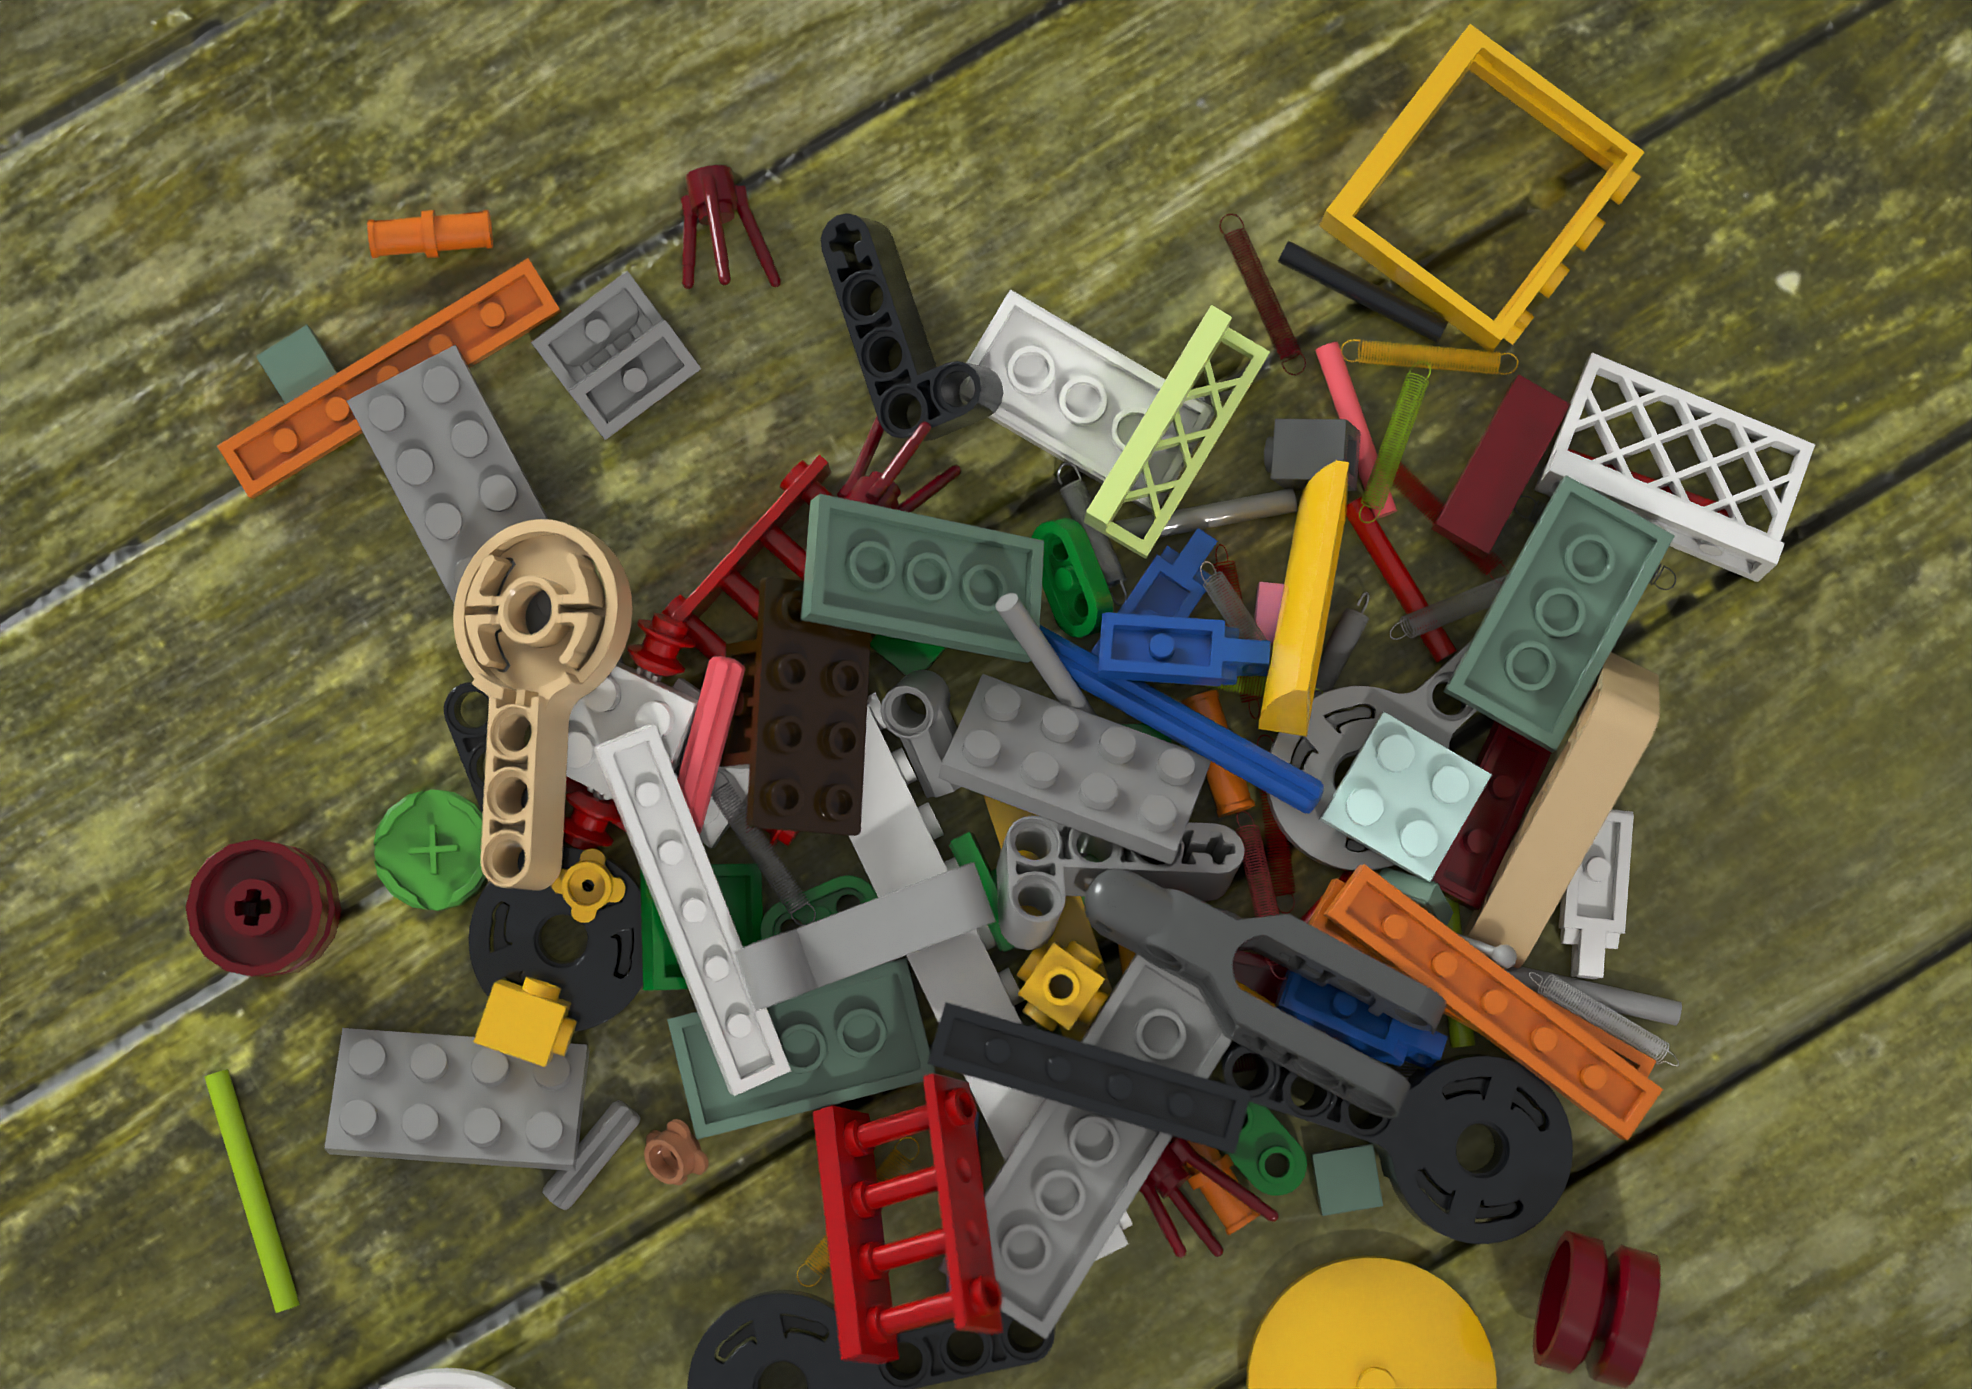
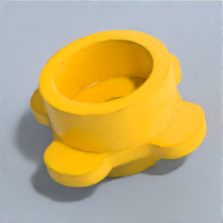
[551,848,626,923]

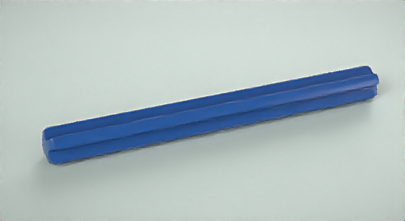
[1040,625,1324,813]

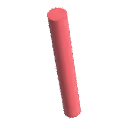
[1315,342,1397,519]

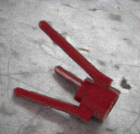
[681,165,781,289]
[837,416,961,513]
[1139,1138,1279,1258]

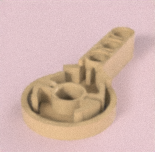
[453,519,632,891]

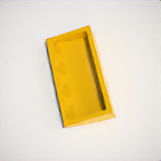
[1258,460,1349,737]

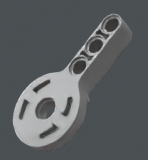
[1266,640,1477,872]

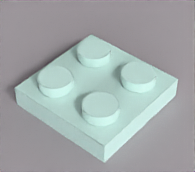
[1319,712,1492,882]

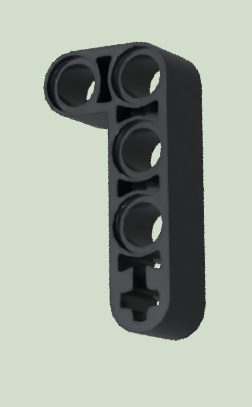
[821,213,1003,441]

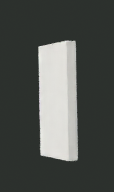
[959,290,1215,514]

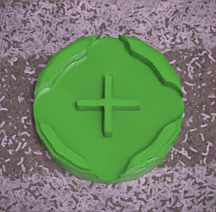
[374,789,488,911]

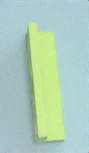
[1084,305,1270,559]

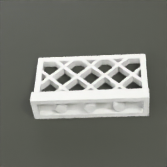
[1534,353,1815,582]

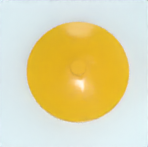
[1246,1255,1497,1389]

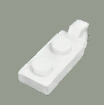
[1559,809,1634,979]

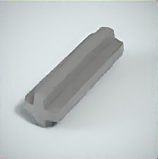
[543,1100,640,1210]

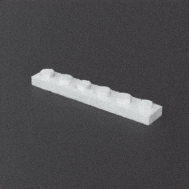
[593,723,791,1096]

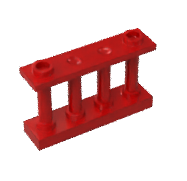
[661,455,835,660]
[813,1073,1003,1364]

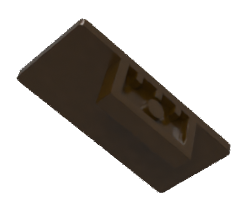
[719,576,871,836]

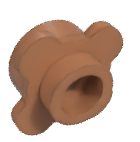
[644,1119,709,1185]

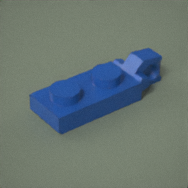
[1090,528,1218,682]
[1098,612,1271,687]
[1274,969,1448,1069]

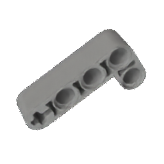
[996,816,1245,950]
[734,862,996,1011]

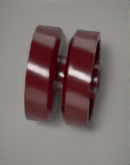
[186,839,342,977]
[1533,1230,1661,1389]

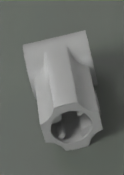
[880,669,961,798]

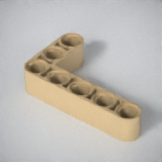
[1463,652,1660,969]

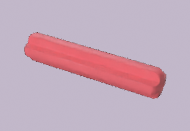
[677,656,745,834]

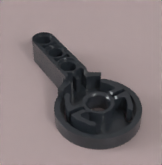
[444,682,643,1032]
[1211,1040,1573,1244]
[687,1290,1056,1389]

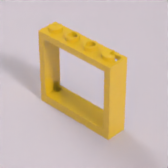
[1319,24,1644,353]

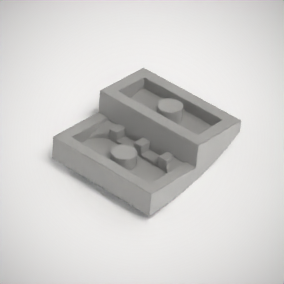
[531,271,701,440]

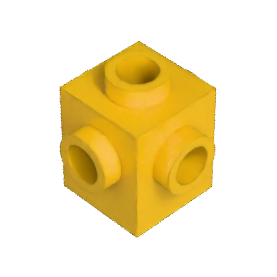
[1016,939,1109,1032]

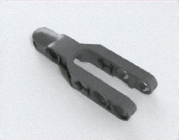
[1084,869,1447,1118]

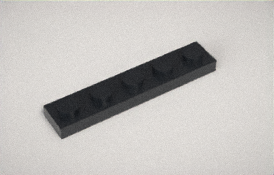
[927,1002,1251,1154]

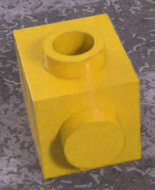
[473,977,577,1067]

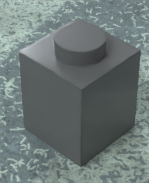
[1264,419,1361,491]

